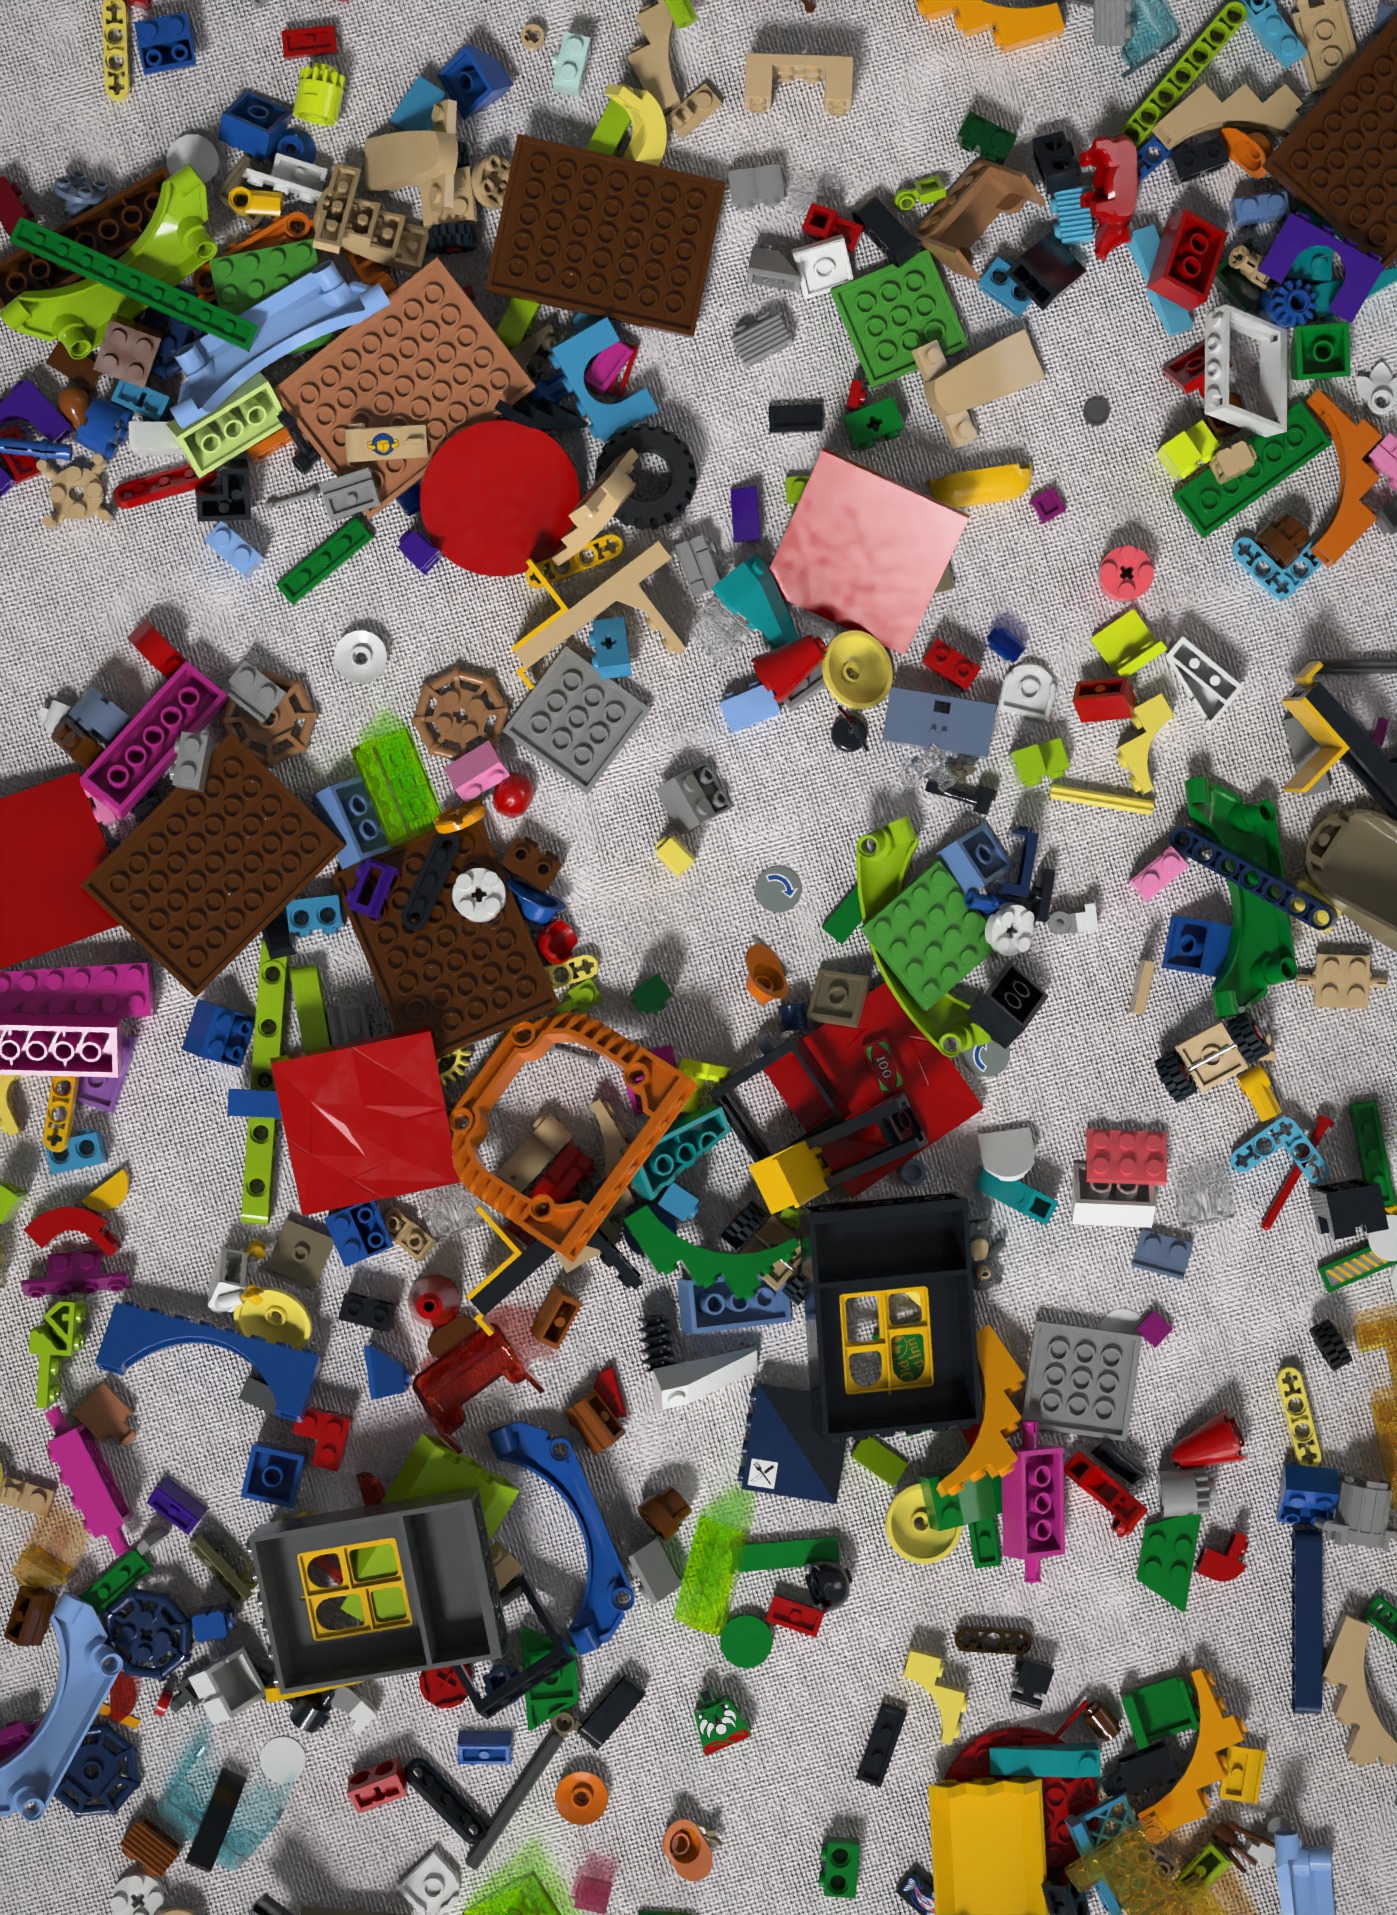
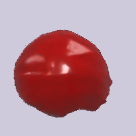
[492,772,534,819]
[536,919,578,965]

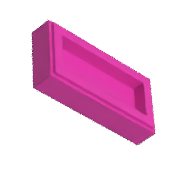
[584,341,634,395]

